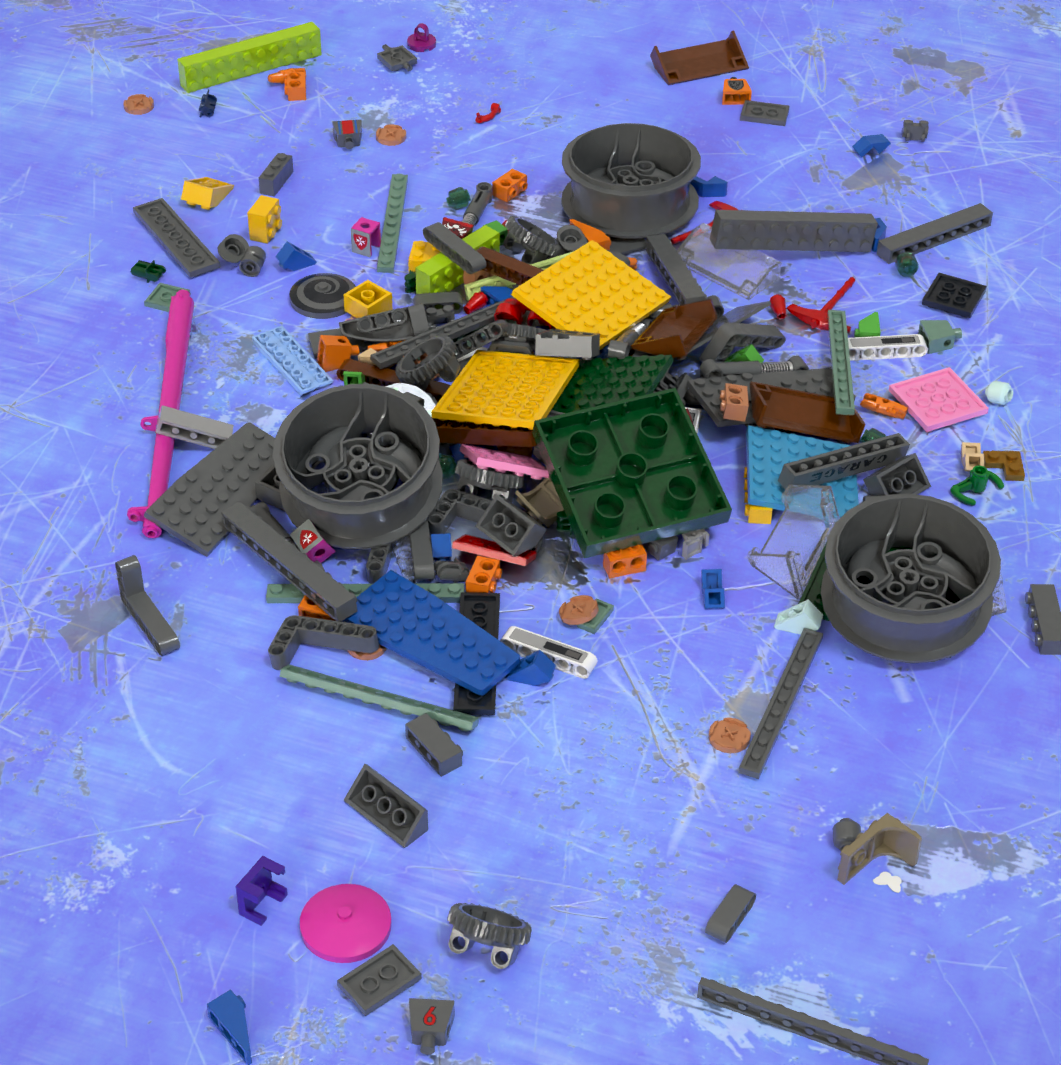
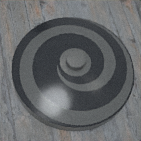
[289,273,356,319]

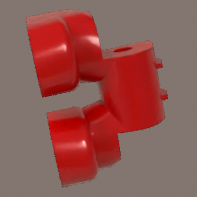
[494,298,556,329]

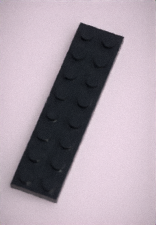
[453,592,500,715]

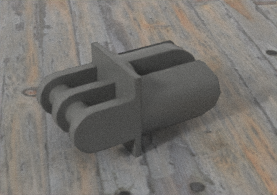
[434,557,469,583]

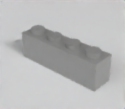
[155,405,234,449]

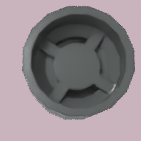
[239,246,266,277]

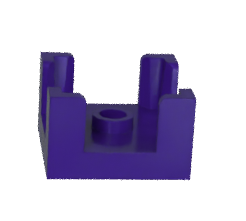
[235,855,288,926]

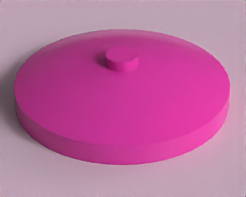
[300,884,391,963]

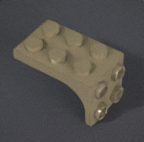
[515,475,564,528]
[837,813,922,885]

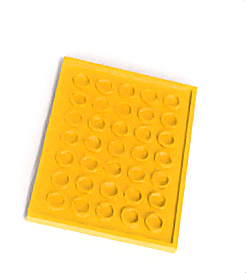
[511,240,671,349]
[431,350,579,430]

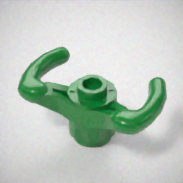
[950,465,1004,506]

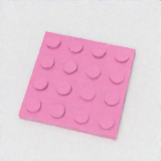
[889,367,989,432]
[459,444,549,480]

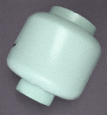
[985,381,1013,405]

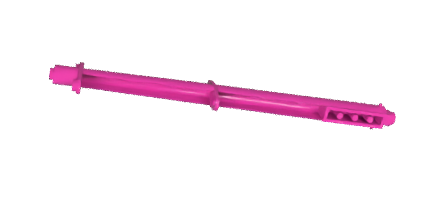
[127,290,194,538]

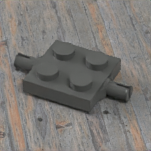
[377,44,417,72]

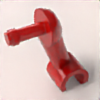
[475,103,501,123]

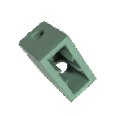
[918,320,962,354]

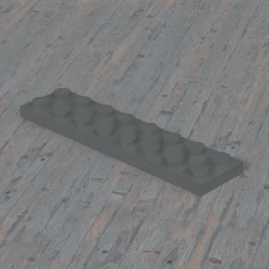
[133,198,220,278]

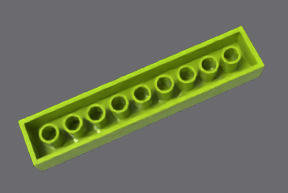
[177,22,322,93]

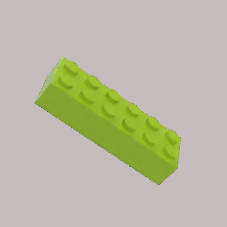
[415,225,500,295]

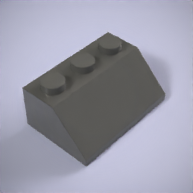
[863,453,931,496]
[475,494,547,557]

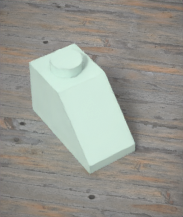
[774,599,823,635]

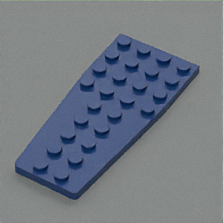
[342,570,520,696]

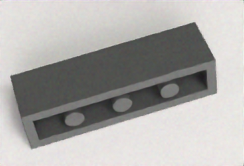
[1025,584,1061,655]

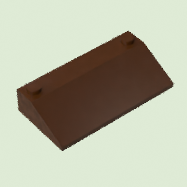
[650,30,749,85]
[631,299,718,359]
[750,381,866,444]

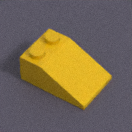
[181,177,234,210]

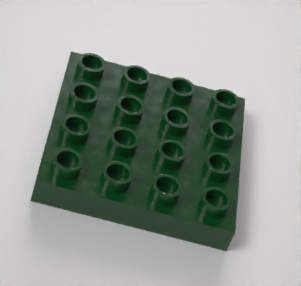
[532,388,732,558]

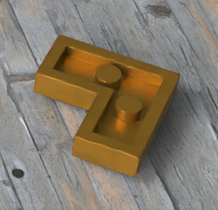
[983,450,1025,481]

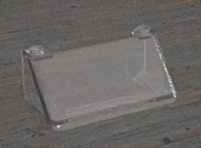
[747,484,840,599]

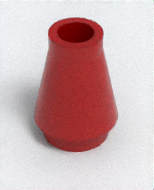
[463,291,488,314]
[769,294,787,320]

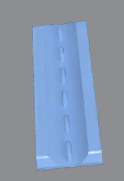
[252,326,333,395]

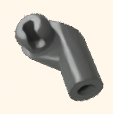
[683,389,701,405]

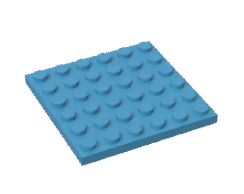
[746,425,859,521]

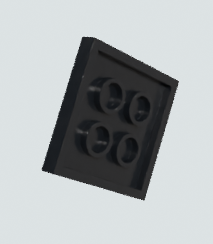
[922,273,987,318]

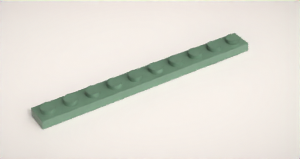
[377,174,408,273]
[827,310,855,415]
[266,583,464,603]
[280,664,479,731]

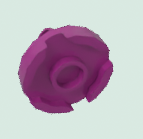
[407,23,436,52]

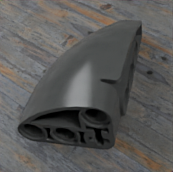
[339,303,430,342]

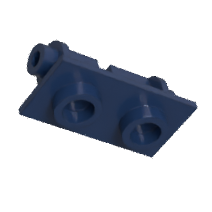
[198,89,217,118]

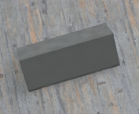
[344,763,428,848]

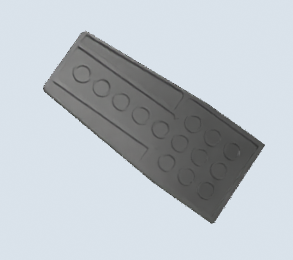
[687,368,856,427]
[144,422,275,557]

